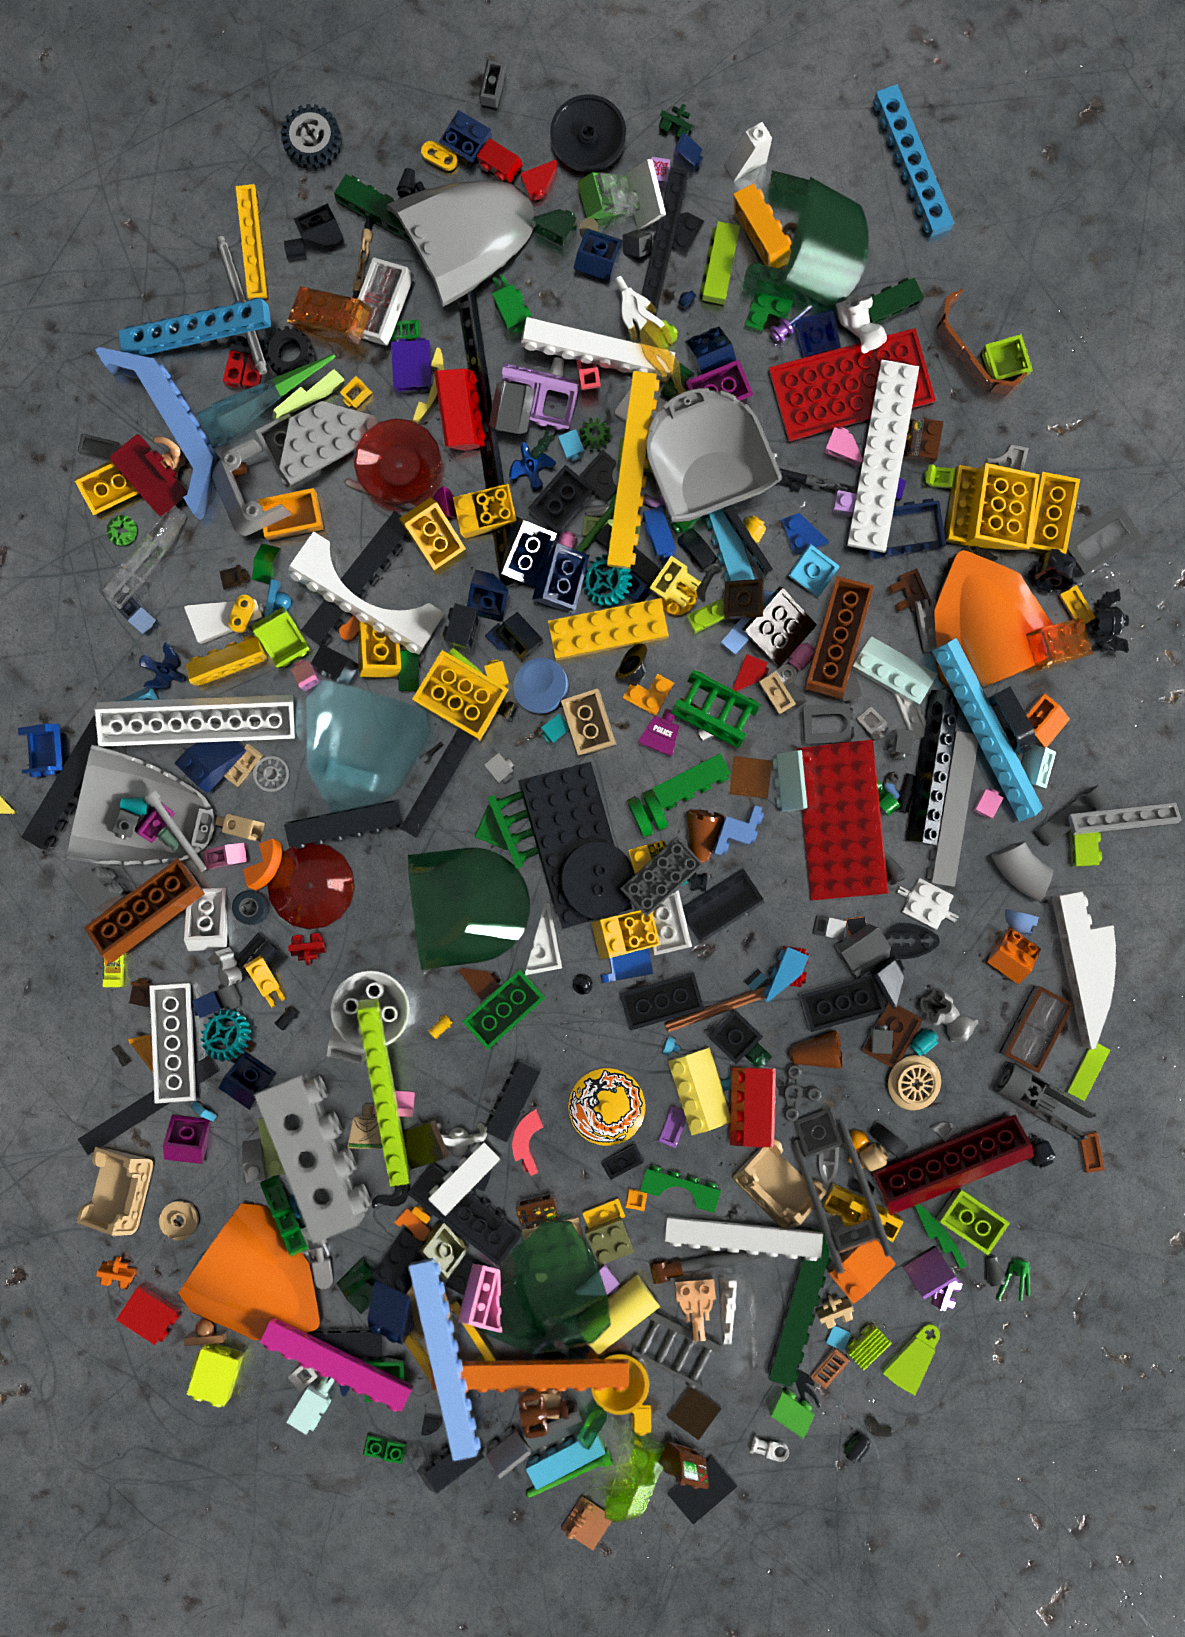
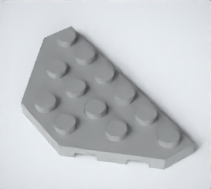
[278,401,384,486]

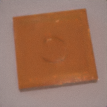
[729,756,772,799]

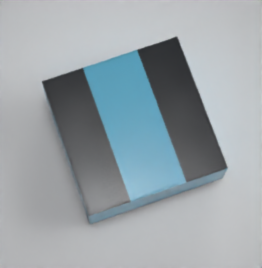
[744,968,771,991]

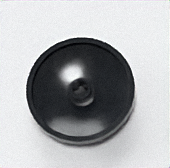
[550,94,626,172]

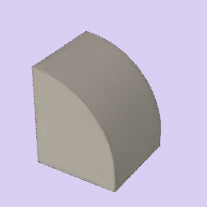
[813,915,847,940]

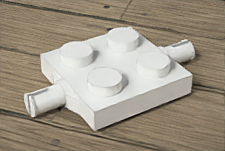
[896,878,958,930]

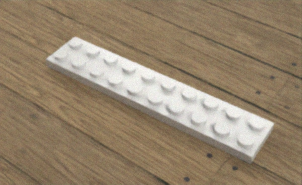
[847,360,919,553]

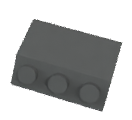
[523,1402,586,1451]

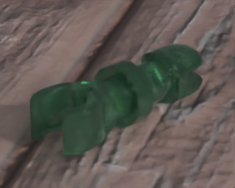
[530,426,557,459]

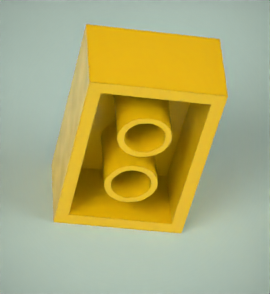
[399,497,466,570]

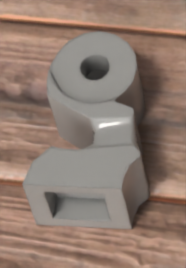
[208,947,242,987]

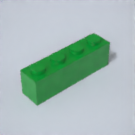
[652,753,731,810]

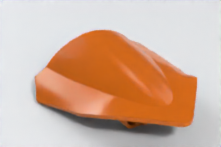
[934,550,1057,687]
[178,1203,320,1341]

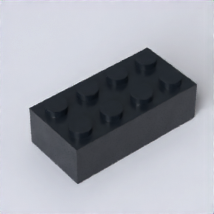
[619,971,704,1031]
[799,973,886,1032]
[485,1059,541,1142]

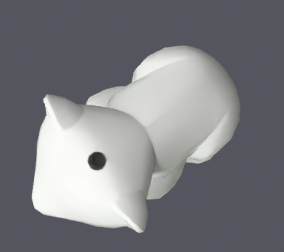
[836,295,887,353]

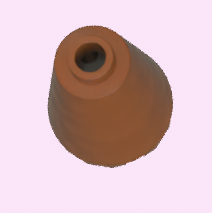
[686,809,725,863]
[789,1030,843,1069]

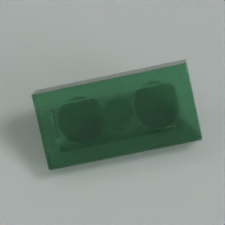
[576,1405,609,1450]

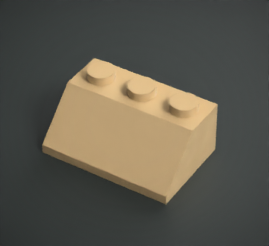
[561,689,616,755]

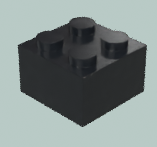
[707,1009,763,1064]

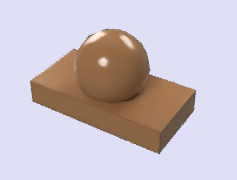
[184,1319,227,1346]

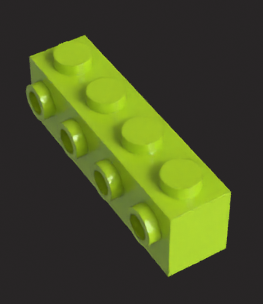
[700,221,740,305]

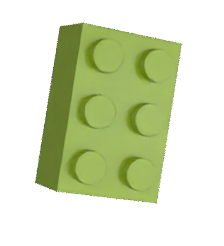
[936,1188,1010,1255]

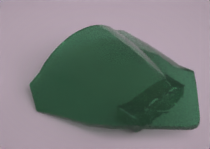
[478,1220,611,1354]

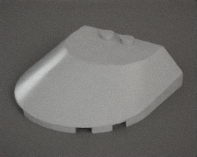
[647,388,782,522]

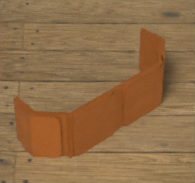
[938,288,1028,395]

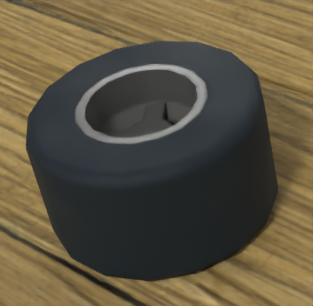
[232,890,269,925]

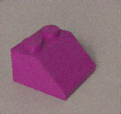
[163,1115,210,1164]

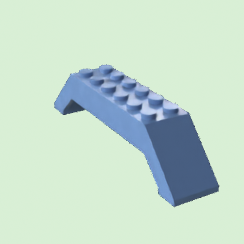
[95,347,220,520]

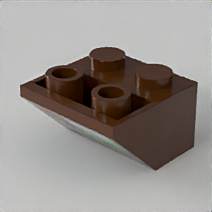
[658,1442,709,1489]

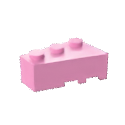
[458,1264,502,1333]

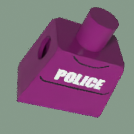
[638,709,679,757]

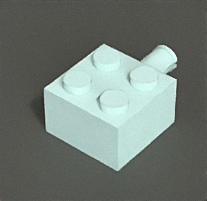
[286,1376,334,1435]

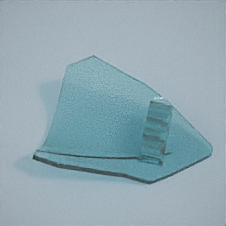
[306,680,431,813]

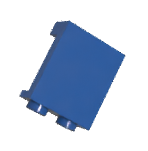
[18,724,63,777]

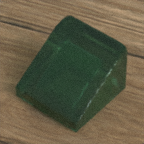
[745,1043,772,1068]

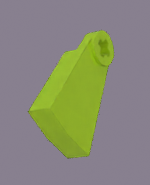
[881,1323,940,1395]

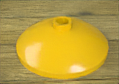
[591,1354,649,1415]

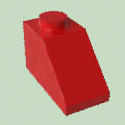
[520,159,557,200]
[732,654,769,692]

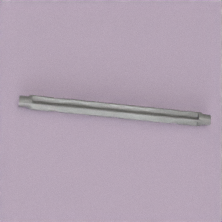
[216,236,267,375]

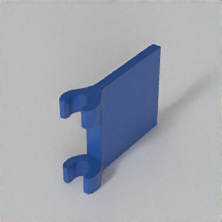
[595,945,653,983]

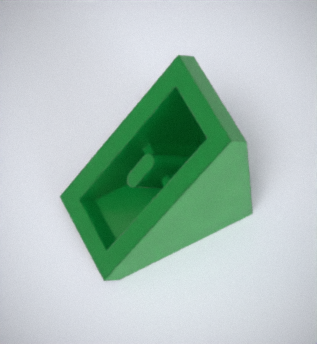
[252,543,281,585]

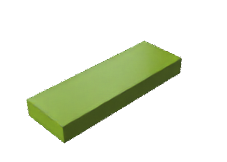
[1066,1043,1110,1101]

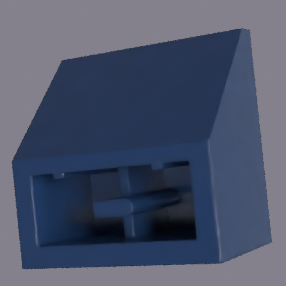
[439,110,492,162]
[685,326,737,375]

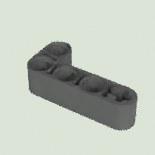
[1035,785,1111,846]

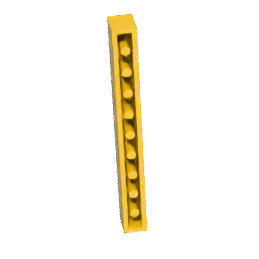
[607,371,660,569]

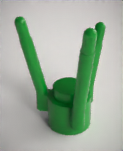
[996,1259,1031,1302]

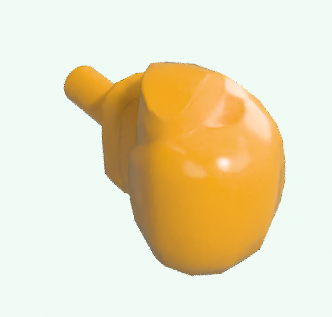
[848,1130,869,1163]

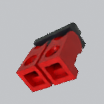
[223,336,267,392]

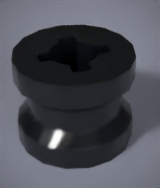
[690,872,707,892]

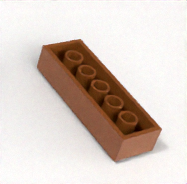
[806,576,874,699]
[84,858,205,963]

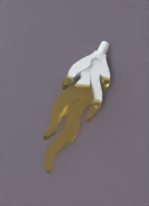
[615,276,686,394]

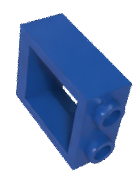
[643,506,676,563]

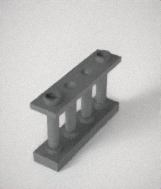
[631,1310,722,1389]

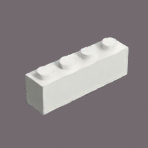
[429,1142,500,1215]

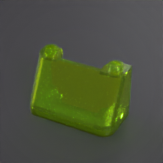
[604,1432,665,1522]

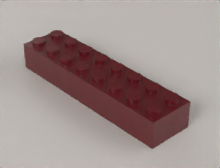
[872,1114,1034,1216]

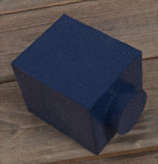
[191,991,223,1018]

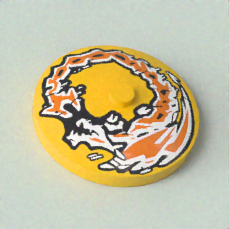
[568,1068,645,1146]

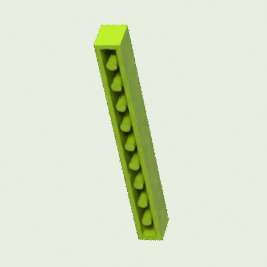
[357,998,410,1187]

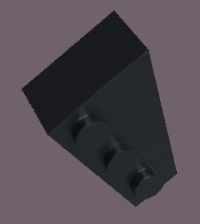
[417,1448,484,1493]

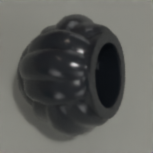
[572,974,593,995]

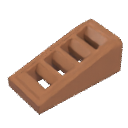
[810,1347,850,1389]

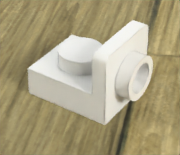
[857,706,889,741]

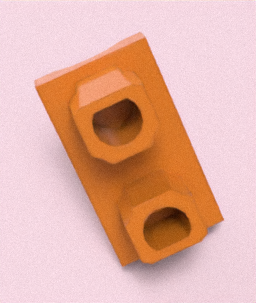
[96,1256,136,1289]

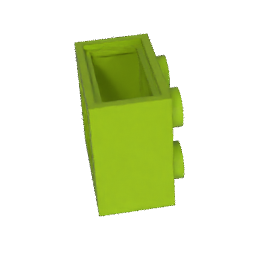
[981,334,1033,381]

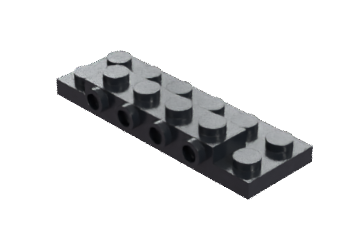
[407,1163,523,1266]

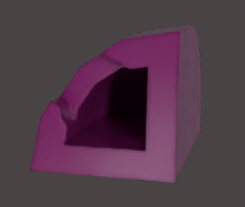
[433,486,457,520]

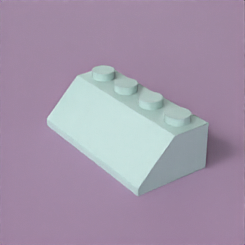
[852,636,938,707]

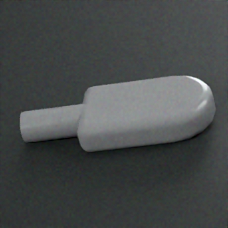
[311,1245,333,1289]

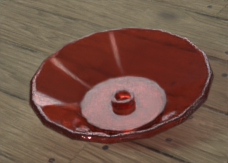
[354,418,442,505]
[267,842,355,929]

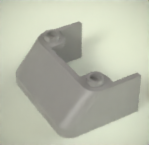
[211,439,291,536]

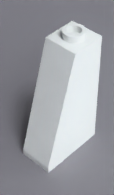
[724,122,772,181]
[184,599,265,645]

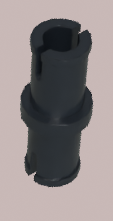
[897,773,917,814]

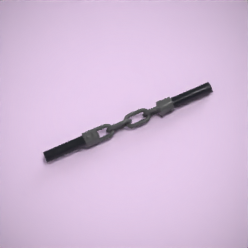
[779,468,897,504]

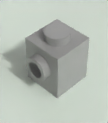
[484,753,514,784]

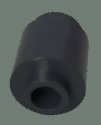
[844,1433,872,1464]

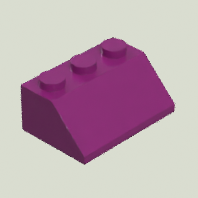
[685,360,754,401]

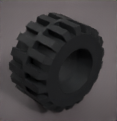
[264,326,315,376]

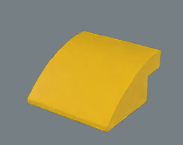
[945,463,1040,550]

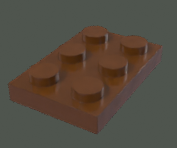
[861,1001,924,1068]

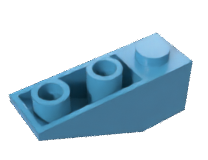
[763,947,809,1002]

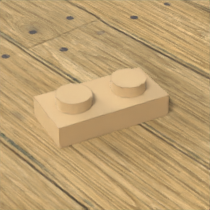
[759,671,796,715]

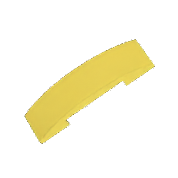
[413,348,444,425]

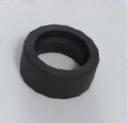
[871,1124,909,1158]

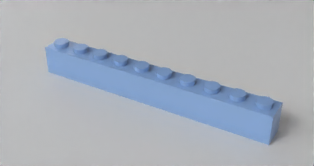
[409,1258,481,1461]

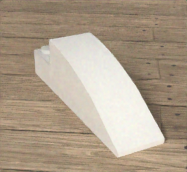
[1051,892,1116,1049]

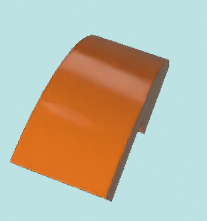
[243,839,282,891]

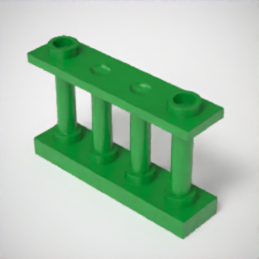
[671,670,761,748]
[487,791,538,869]

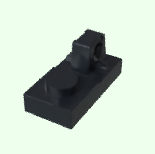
[601,1145,644,1180]

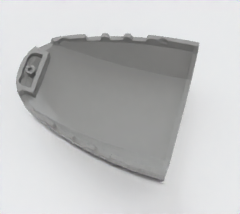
[387,180,535,307]
[66,744,215,865]

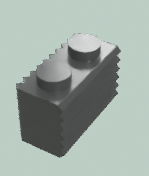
[479,60,506,108]

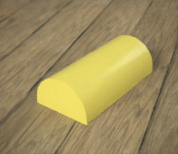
[576,1275,660,1354]

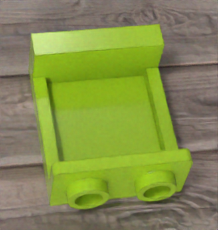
[251,606,310,668]

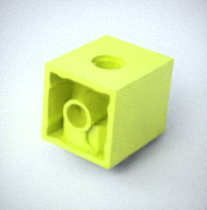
[187,1344,245,1407]

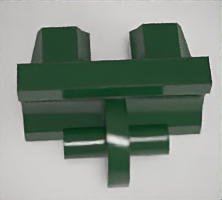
[659,104,694,137]

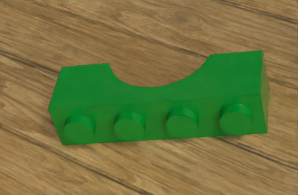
[640,1165,721,1213]

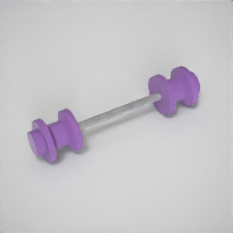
[770,280,839,342]

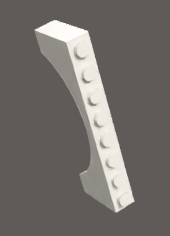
[287,532,445,655]

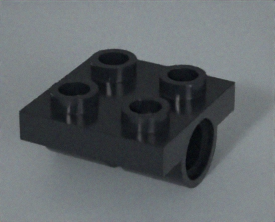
[235,932,288,979]

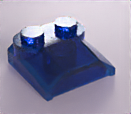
[795,310,841,358]

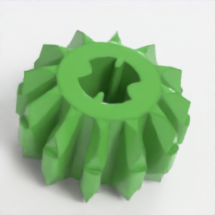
[579,417,611,450]

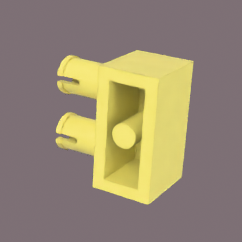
[650,556,701,608]

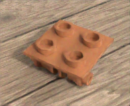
[561,1496,614,1550]

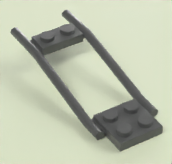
[792,1108,893,1274]

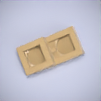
[224,744,264,787]

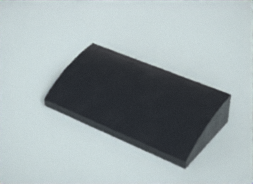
[683,868,765,943]

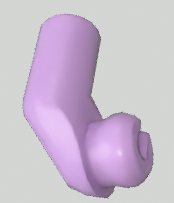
[643,494,666,508]

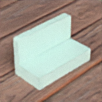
[1021,745,1056,789]

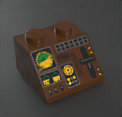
[903,418,944,464]
[515,1193,559,1229]

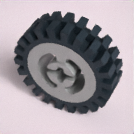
[280,104,341,168]

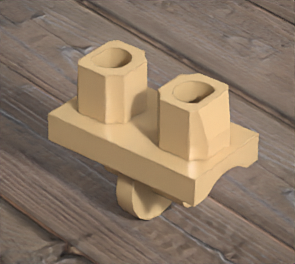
[815,1295,854,1329]

